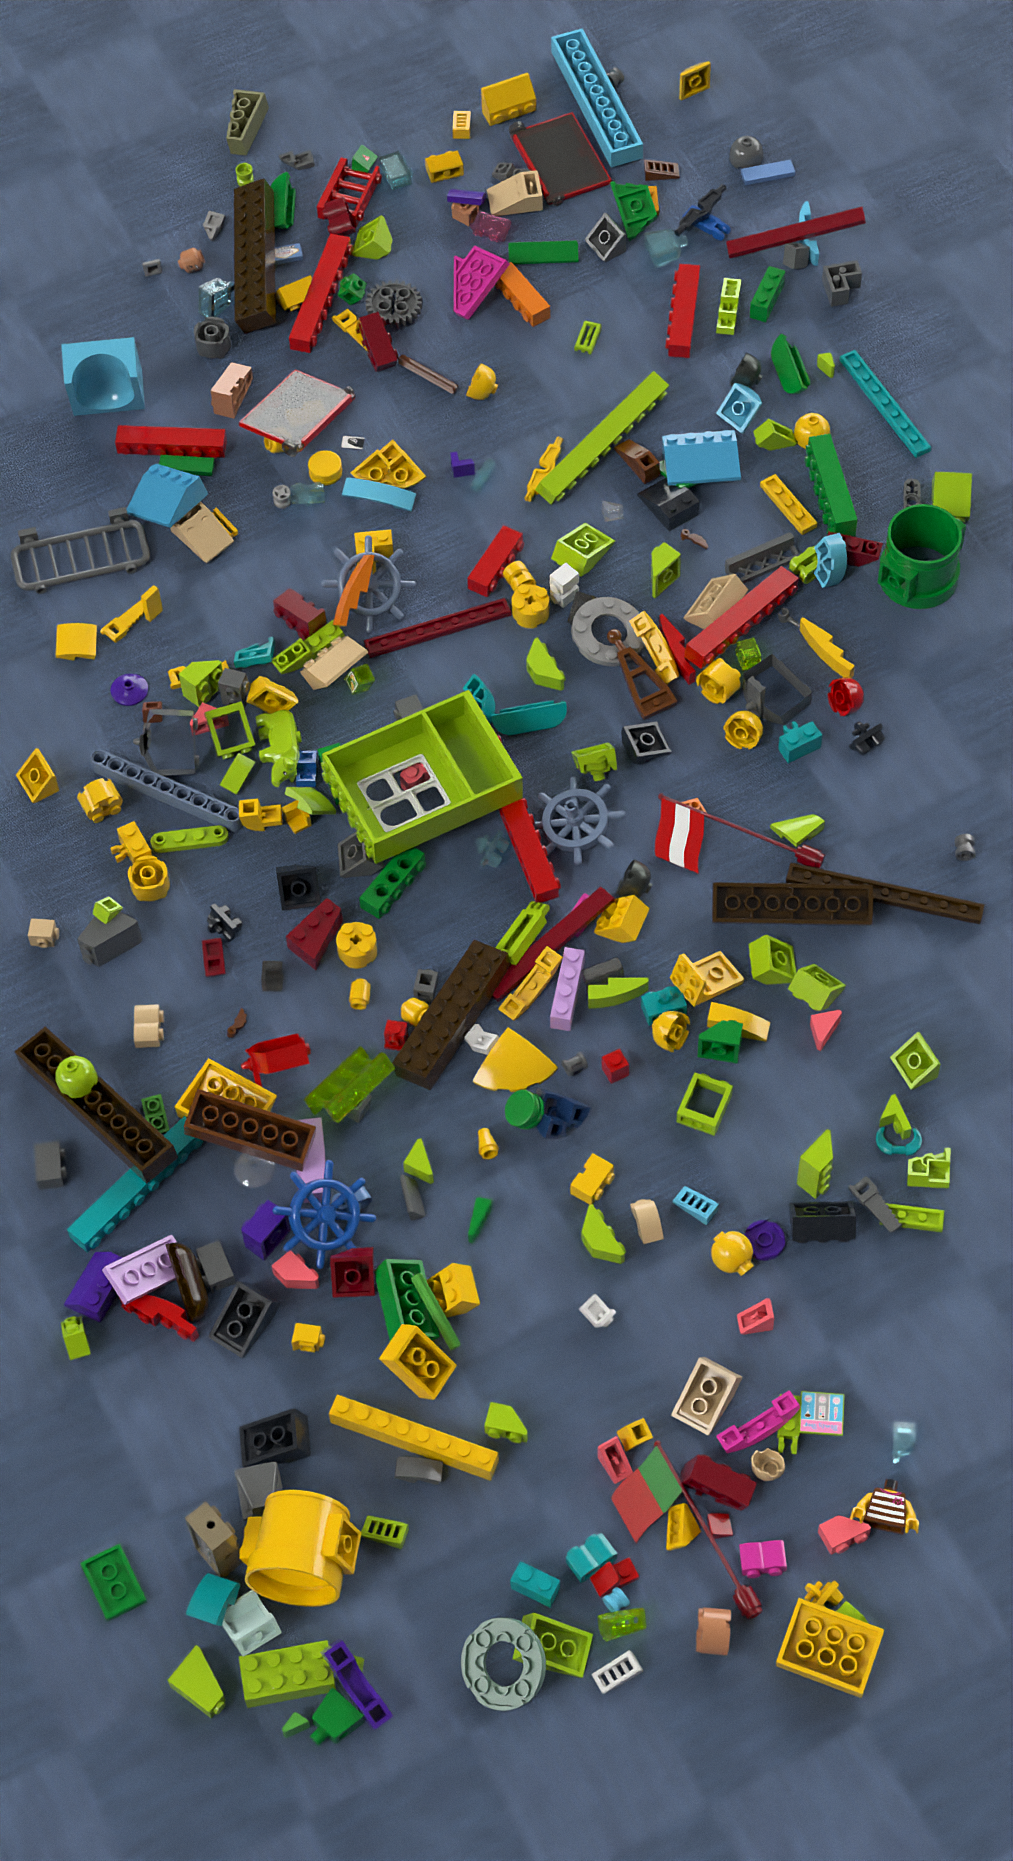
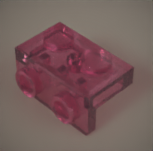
[470,211,512,242]

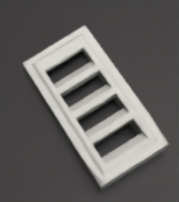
[591,1650,643,1694]

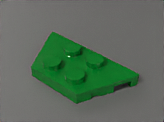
[610,181,658,241]

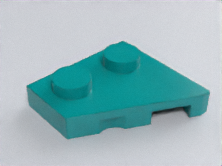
[234,637,275,668]

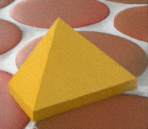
[666,1503,701,1551]

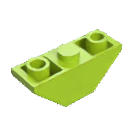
[526,637,566,691]
[581,1204,626,1264]

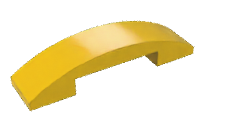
[629,611,679,684]
[498,946,563,1021]

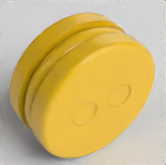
[308,450,342,486]

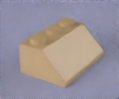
[684,574,748,629]
[300,636,368,690]

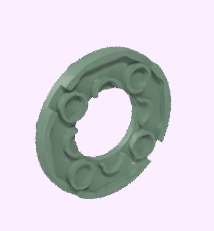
[461,1617,546,1711]

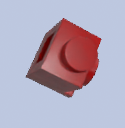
[384,1019,408,1051]

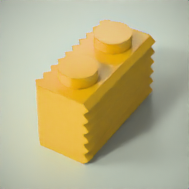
[425,150,464,183]

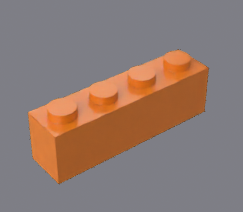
[495,262,550,327]

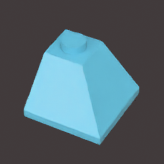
[716,383,762,434]

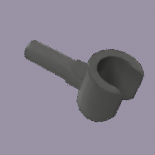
[778,608,800,629]

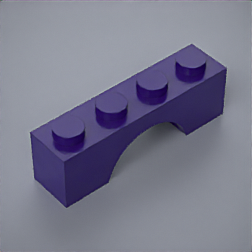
[320,1639,393,1730]

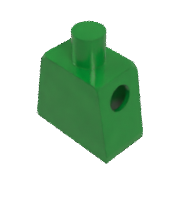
[309,1687,365,1746]

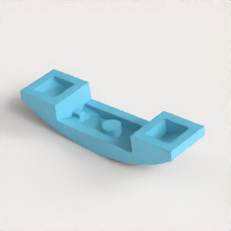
[799,201,819,266]
[342,478,416,512]

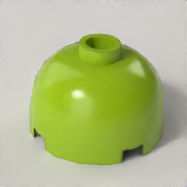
[55,1056,98,1098]

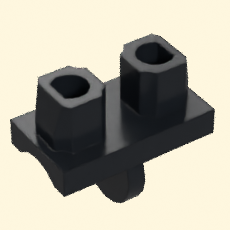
[848,721,885,756]
[207,904,242,942]

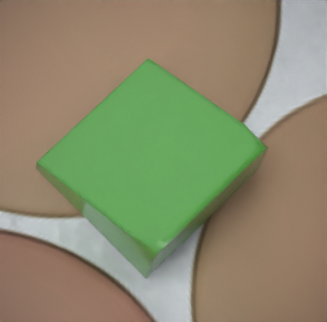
[282,1712,310,1738]

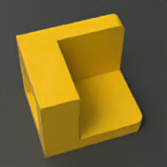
[282,800,312,834]

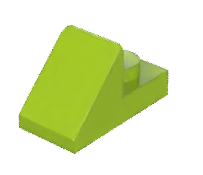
[879,1094,912,1140]

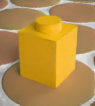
[617,1418,653,1451]

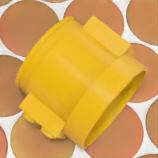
[239,1490,361,1607]

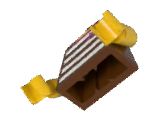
[850,1479,919,1535]

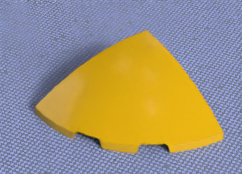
[350,439,426,489]
[473,1027,558,1092]

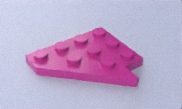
[454,245,510,320]

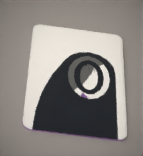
[341,436,365,449]

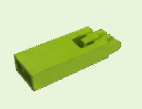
[495,901,550,965]

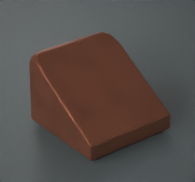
[142,701,163,723]

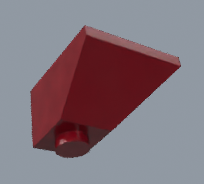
[330,1247,375,1298]

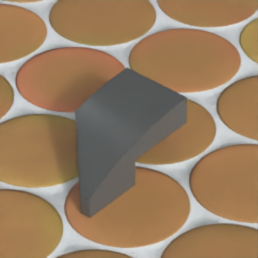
[279,150,315,170]

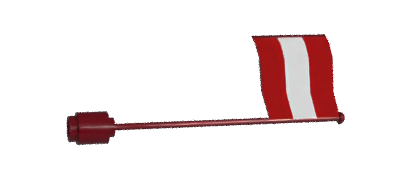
[655,793,825,874]

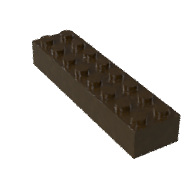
[712,882,873,926]
[392,940,511,1091]

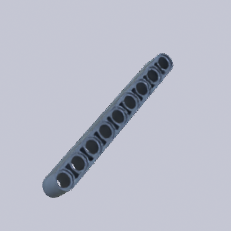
[90,750,243,832]

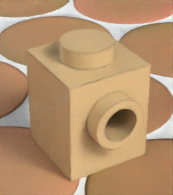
[28,919,59,948]

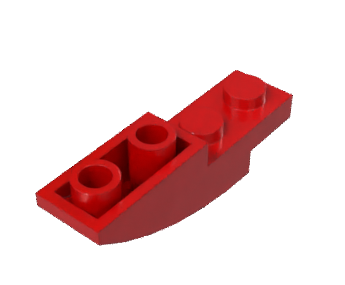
[120,1295,199,1342]

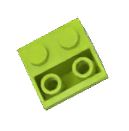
[179,660,223,707]

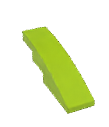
[716,278,741,335]

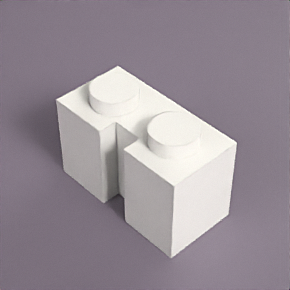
[550,563,579,608]

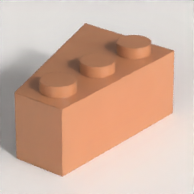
[211,362,253,419]

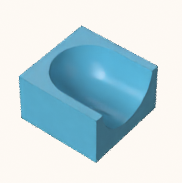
[61,337,145,416]

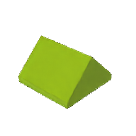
[890,1032,941,1089]

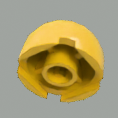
[466,363,498,400]
[794,413,830,449]
[723,710,763,749]
[652,1011,690,1052]

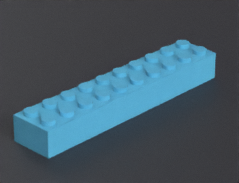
[551,28,643,168]

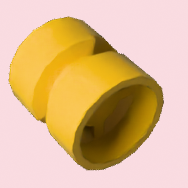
[503,561,536,592]

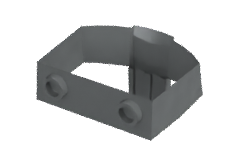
[743,654,812,725]
[133,709,199,776]

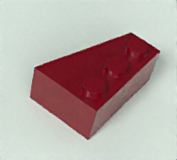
[355,311,399,372]
[679,1454,757,1511]

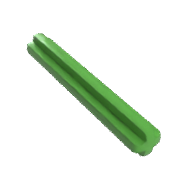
[411,1273,461,1351]

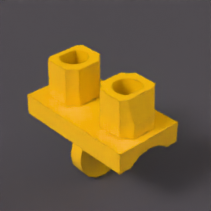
[804,1580,844,1608]

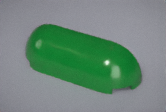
[271,172,296,229]
[771,334,810,394]

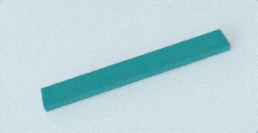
[839,350,932,458]

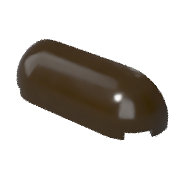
[165,1242,209,1323]

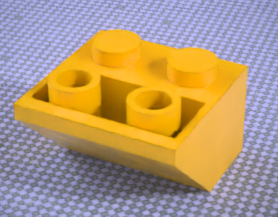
[594,895,650,943]
[427,1263,480,1318]

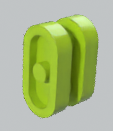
[789,546,818,584]

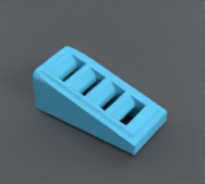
[672,1186,719,1225]

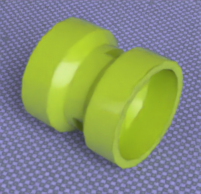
[236,163,254,186]

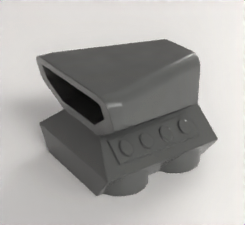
[234,1462,283,1521]

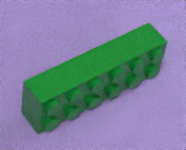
[805,433,858,537]

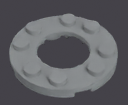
[571,597,644,666]

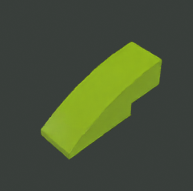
[588,978,649,1009]

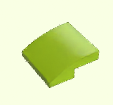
[285,787,336,815]

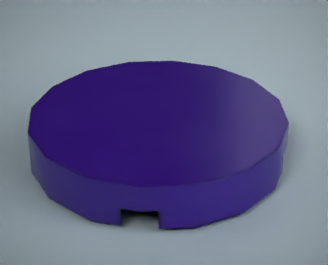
[744,1220,785,1261]

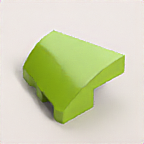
[770,814,825,847]
[907,1148,951,1188]

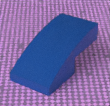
[296,750,317,787]

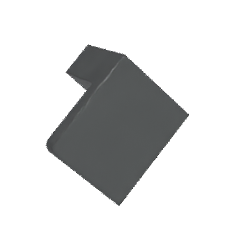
[783,242,810,269]

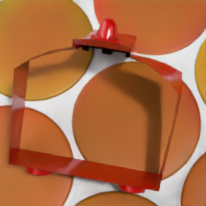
[241,1033,311,1087]

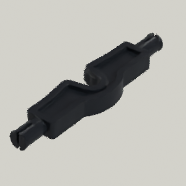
[674,184,727,237]

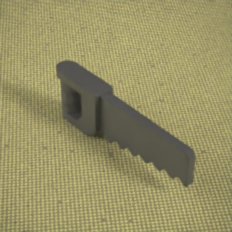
[848,1176,902,1233]

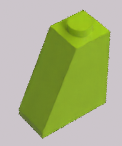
[167,1645,226,1719]

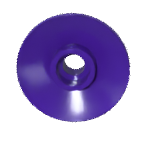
[110,673,148,706]

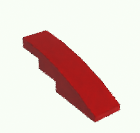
[659,614,696,685]

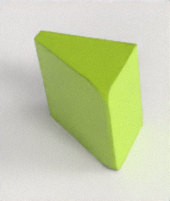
[817,352,835,378]
[92,897,123,924]

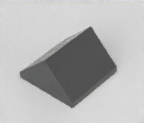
[585,213,626,262]

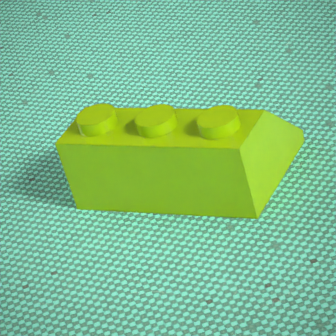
[797,1129,833,1199]

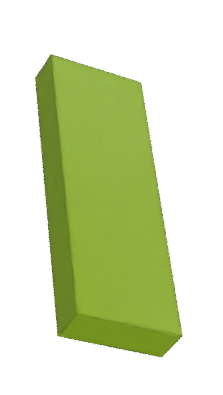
[879,1203,944,1232]

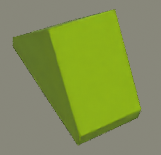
[403,1138,434,1184]

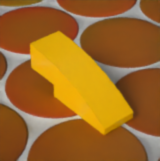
[707,1002,770,1042]

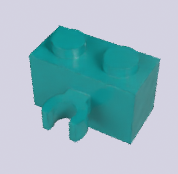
[778,721,822,763]
[641,986,687,1026]

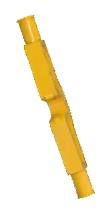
[524,436,564,502]

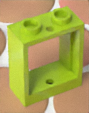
[204,701,255,760]
[676,1072,733,1136]

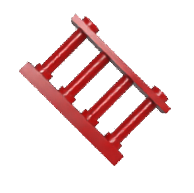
[317,157,382,228]

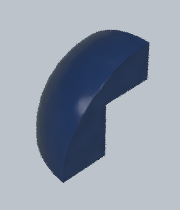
[536,1088,591,1139]

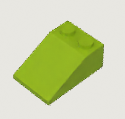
[551,523,615,577]
[512,1613,593,1678]

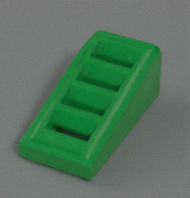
[468,1197,493,1244]

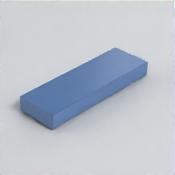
[741,160,795,185]

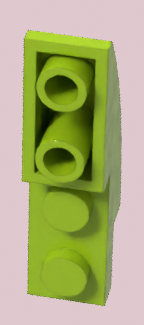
[272,620,345,675]

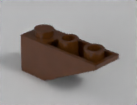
[614,439,660,484]

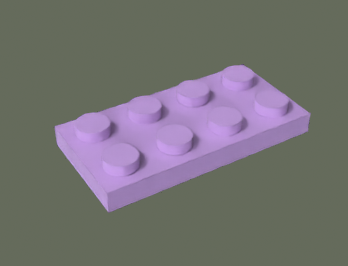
[102,1234,176,1305]

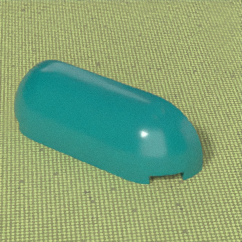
[491,700,567,735]

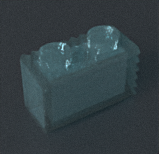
[379,151,413,190]

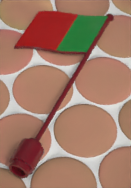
[611,1441,763,1620]

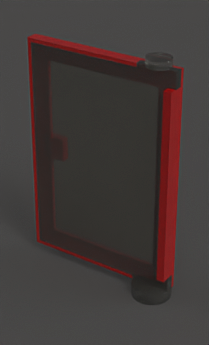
[508,112,612,206]
[239,369,355,457]

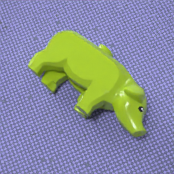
[255,710,302,787]

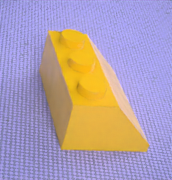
[481,72,536,126]

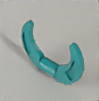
[875,1127,922,1156]

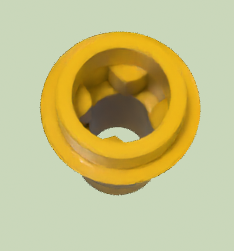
[478,1128,499,1160]

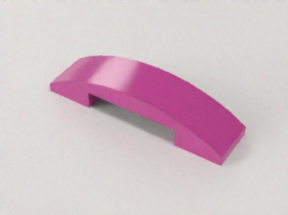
[716,1390,800,1453]

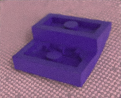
[447,189,487,205]

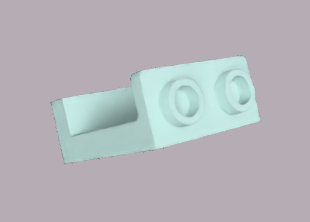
[222,1590,282,1656]

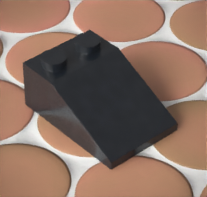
[637,478,700,531]
[208,1281,281,1358]
[239,1408,311,1468]

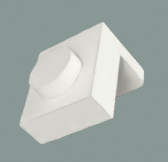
[465,1024,499,1055]
[579,1294,616,1328]

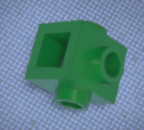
[338,273,367,306]

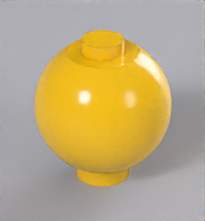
[711,1231,754,1276]

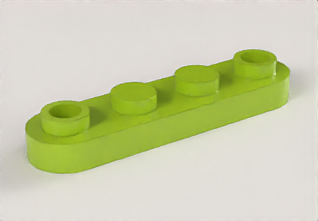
[150,825,229,853]

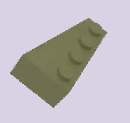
[226,89,269,155]

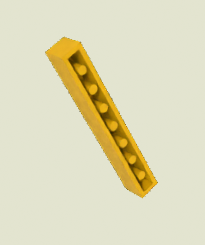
[329,1394,499,1481]

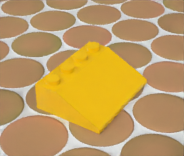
[175,1058,277,1119]
[776,1598,885,1698]

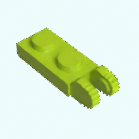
[777,1394,801,1454]

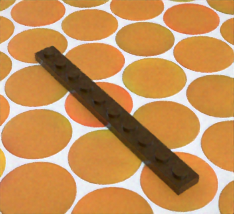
[786,862,985,925]

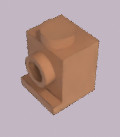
[451,203,479,226]

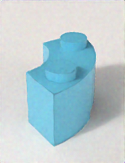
[814,533,847,588]

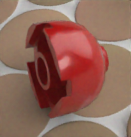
[828,677,864,716]

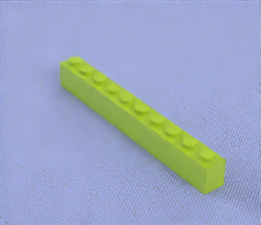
[535,371,669,504]

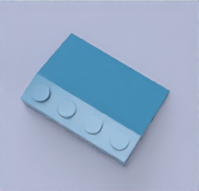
[662,430,741,486]
[127,464,208,528]

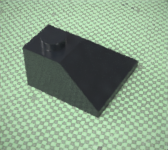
[276,865,321,911]

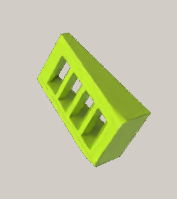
[361,1515,409,1549]

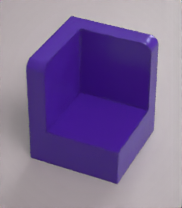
[450,452,475,478]

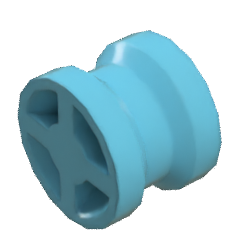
[602,1587,630,1615]

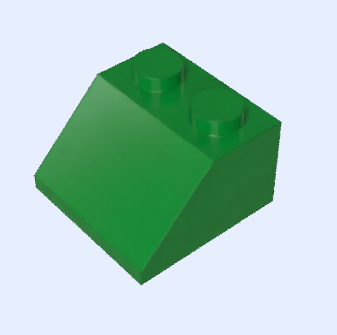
[697,1020,743,1064]

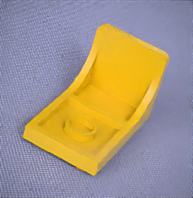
[670,951,744,1007]

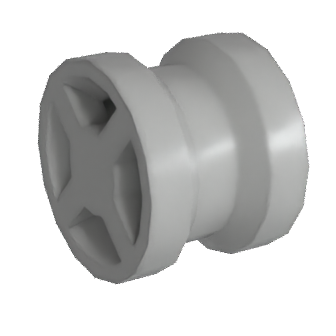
[272,485,292,509]

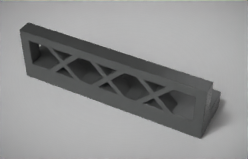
[725,532,800,584]

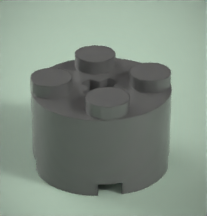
[194,317,231,359]

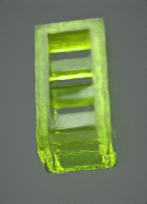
[597,1607,647,1642]

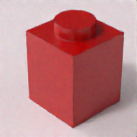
[602,1048,629,1084]

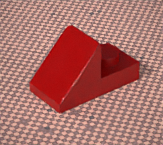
[590,1557,639,1598]

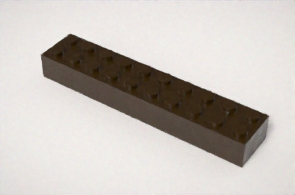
[234,178,276,334]
[14,1026,178,1184]

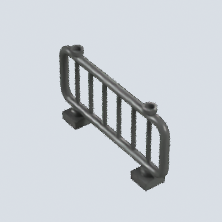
[11,507,150,594]

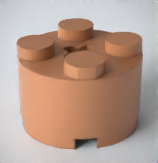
[696,1607,731,1656]

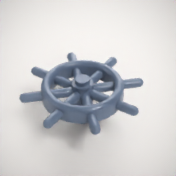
[321,535,416,633]
[533,776,626,865]

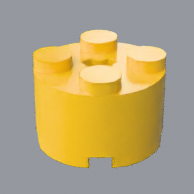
[512,584,549,628]
[696,658,741,704]
[77,778,122,823]
[128,856,170,901]
[336,922,377,969]

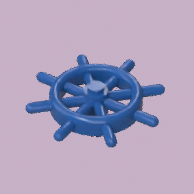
[272,1160,376,1269]

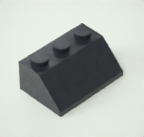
[789,1201,856,1243]

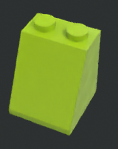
[932,472,972,523]

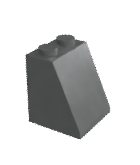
[77,912,142,967]

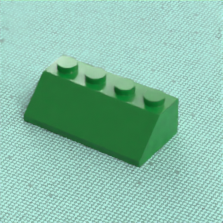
[374,1259,440,1341]

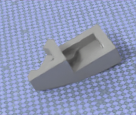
[203,211,226,241]

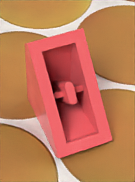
[190,702,229,736]
[810,1010,842,1051]
[737,1298,774,1335]
[598,1436,633,1484]

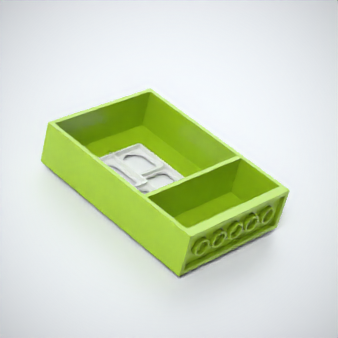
[321,690,523,864]

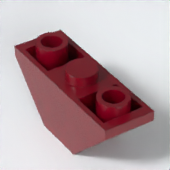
[827,531,883,567]

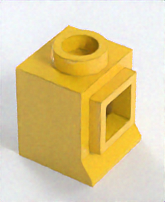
[291,1323,325,1353]

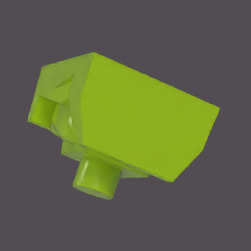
[571,742,617,781]

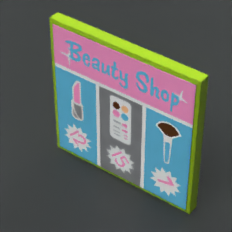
[799,1391,844,1436]

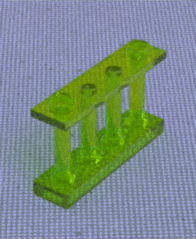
[303,1046,395,1123]

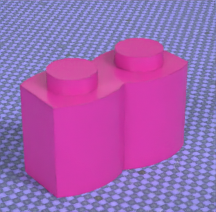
[739,1540,787,1578]

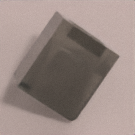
[261,961,284,992]

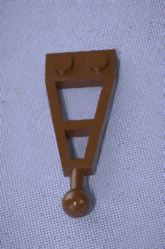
[607,629,678,720]

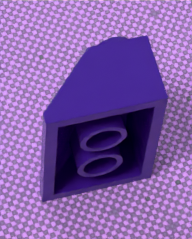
[63,1252,123,1323]

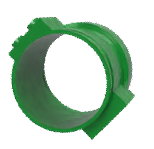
[877,504,966,609]

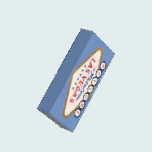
[275,243,303,265]

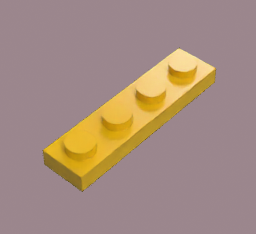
[760,474,817,535]

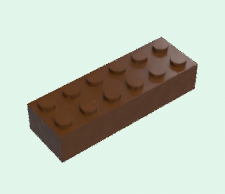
[184,1089,316,1172]

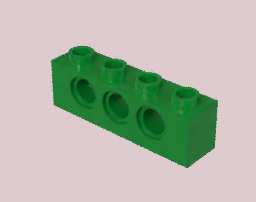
[359,847,426,919]

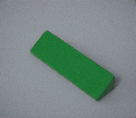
[508,240,578,264]

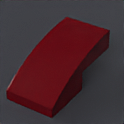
[201,938,226,977]

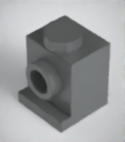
[413,969,438,1002]

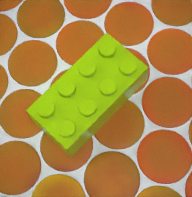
[239,1640,336,1708]

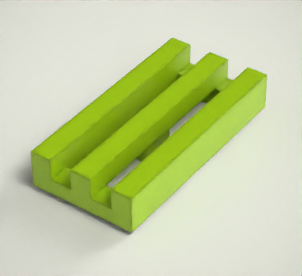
[574,321,602,354]

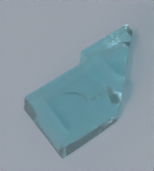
[893,1422,916,1464]

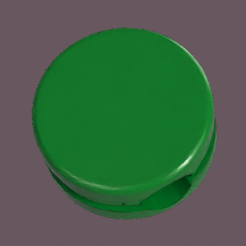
[505,1090,544,1130]

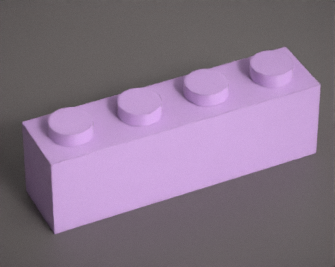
[550,947,585,1031]
[297,1118,326,1203]

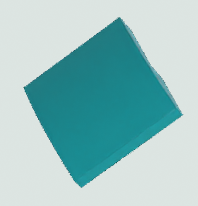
[186,1573,240,1626]

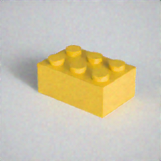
[379,1324,457,1400]

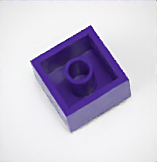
[241,1199,291,1261]

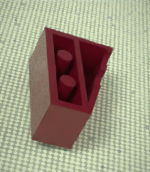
[273,588,327,640]
[286,898,343,970]

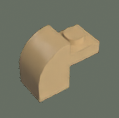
[630,1199,664,1244]

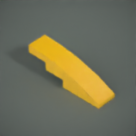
[800,617,855,678]

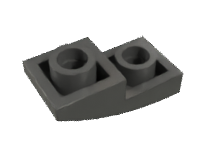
[492,162,530,181]
[394,1457,443,1485]

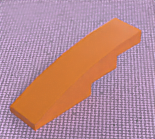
[333,555,374,627]

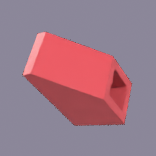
[271,1251,320,1289]
[818,1515,871,1555]

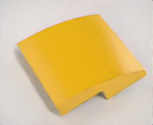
[55,623,97,661]

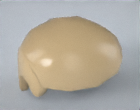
[751,1448,785,1481]

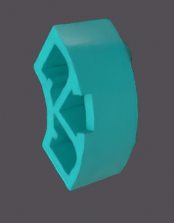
[463,674,495,724]

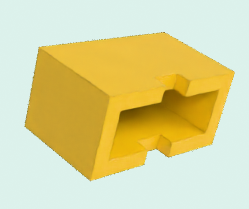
[570,1153,615,1205]

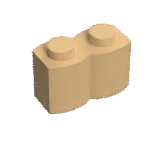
[134,1004,164,1048]

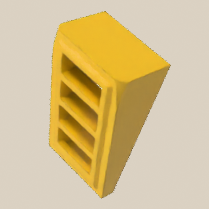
[453,111,471,139]

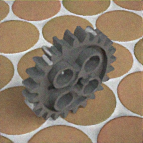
[365,279,423,328]

